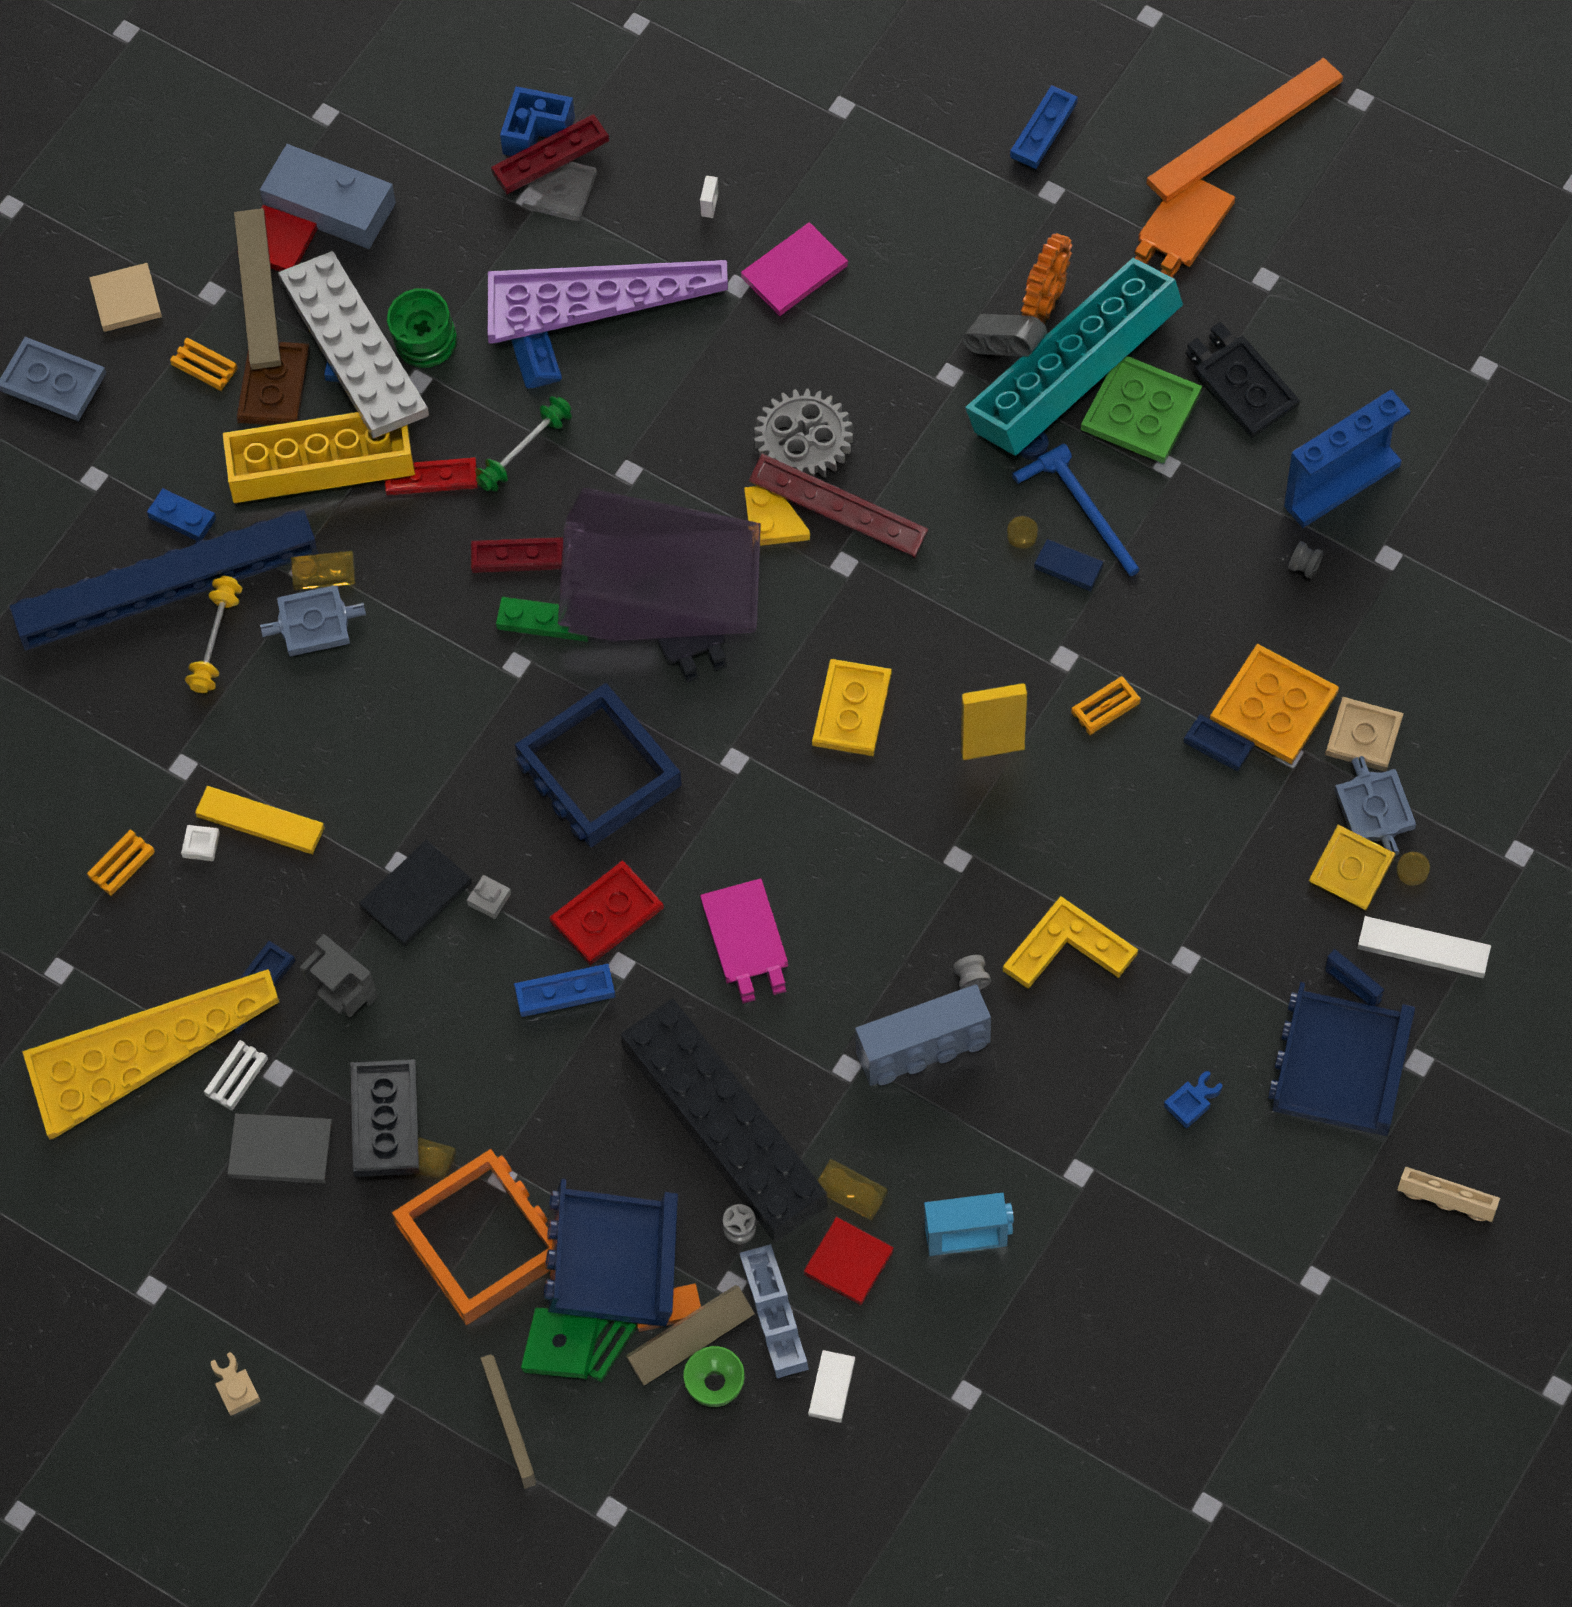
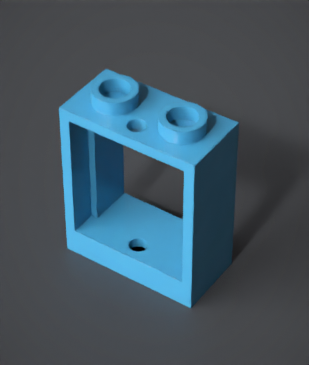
[924,1193,1014,1256]

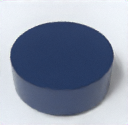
[1019,432,1048,460]

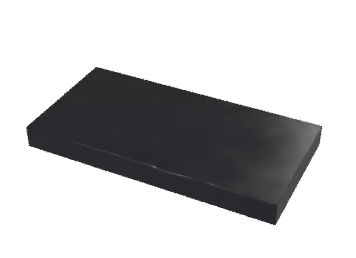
[350,1059,419,1177]

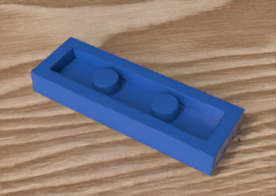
[1010,85,1078,169]
[514,964,616,1017]

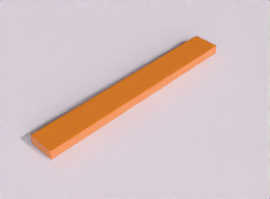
[1146,58,1343,203]

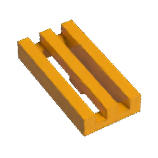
[170,338,238,391]
[1071,676,1141,736]
[87,829,155,896]

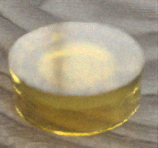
[1007,516,1038,548]
[1397,852,1430,885]

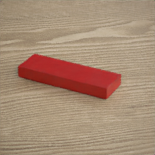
[385,457,478,495]

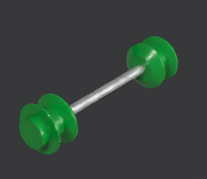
[475,396,572,492]

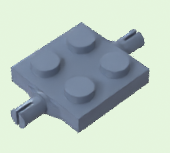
[260,585,366,657]
[1334,756,1416,856]

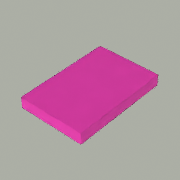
[741,222,848,316]

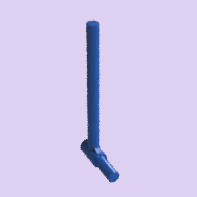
[1012,443,1140,576]

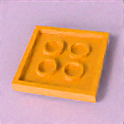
[1210,644,1339,765]

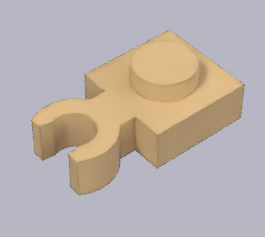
[211,1352,260,1416]

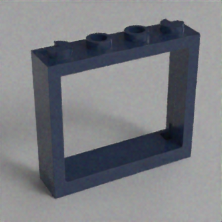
[514,683,682,848]

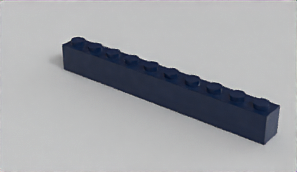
[10,509,318,651]

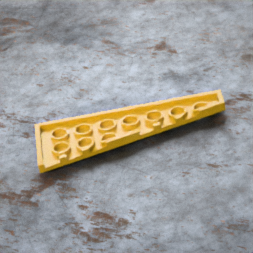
[22,969,279,1140]

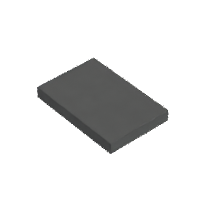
[227,1113,333,1184]

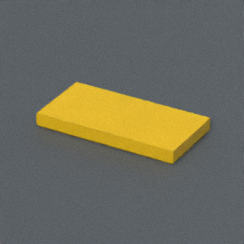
[961,683,1027,760]

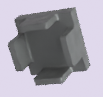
[300,934,378,1017]

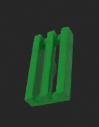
[588,1319,637,1383]

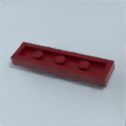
[491,114,609,194]

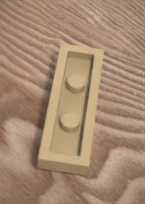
[1397,1167,1500,1222]

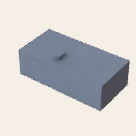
[260,144,396,249]

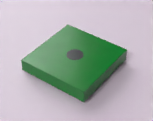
[521,1308,601,1379]

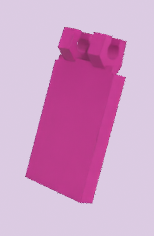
[700,878,788,1004]

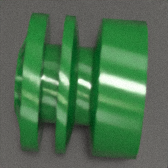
[387,288,457,368]

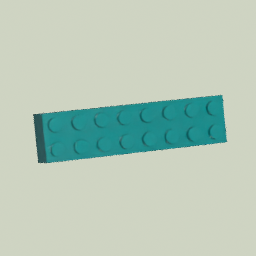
[965,258,1183,456]

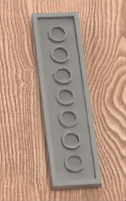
[278,251,429,438]

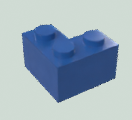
[500,86,575,156]

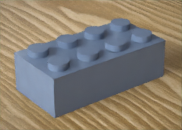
[855,984,991,1086]

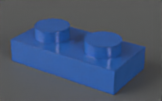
[147,488,216,541]

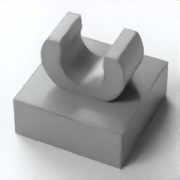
[467,875,511,919]

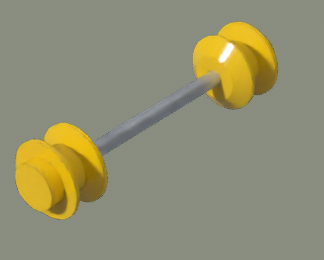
[185,576,242,693]

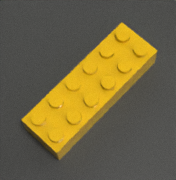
[223,412,415,503]

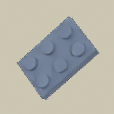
[0,337,106,421]

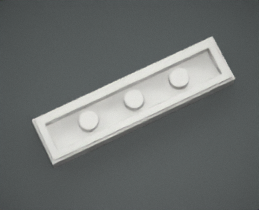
[1357,916,1491,978]

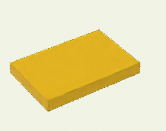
[812,659,892,756]

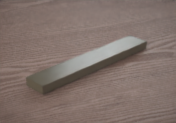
[234,208,281,370]

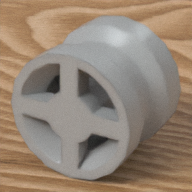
[953,955,991,990]
[723,1204,756,1244]

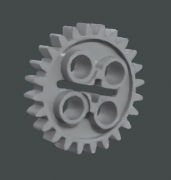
[754,389,853,478]

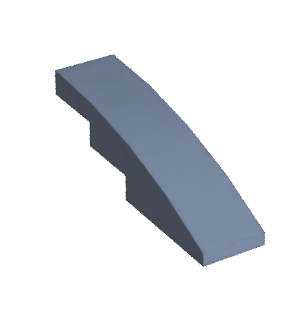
[739,1244,809,1378]

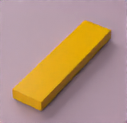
[195,786,325,855]

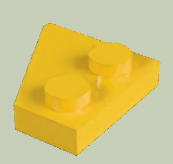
[744,486,810,547]

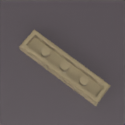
[625,1285,755,1385]
[481,1354,536,1489]

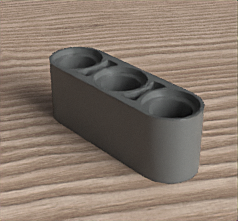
[962,314,1047,357]

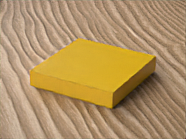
[1309,825,1396,911]

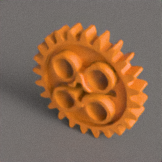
[1021,233,1072,325]

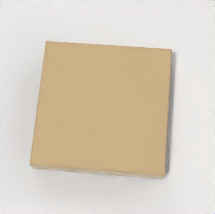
[89,263,162,332]
[1325,697,1403,772]

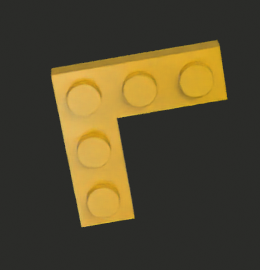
[1003,896,1138,989]

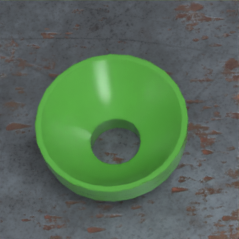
[684,1346,745,1407]

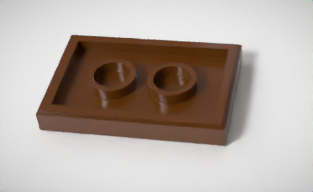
[237,342,310,425]

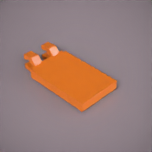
[1135,179,1235,278]

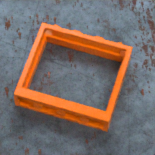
[392,1149,552,1326]

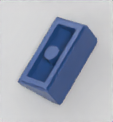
[512,331,562,388]

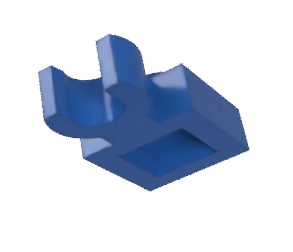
[1164,1071,1223,1129]

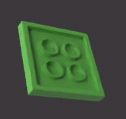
[1081,356,1202,464]

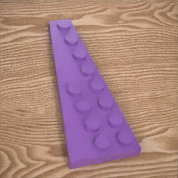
[488,260,728,343]

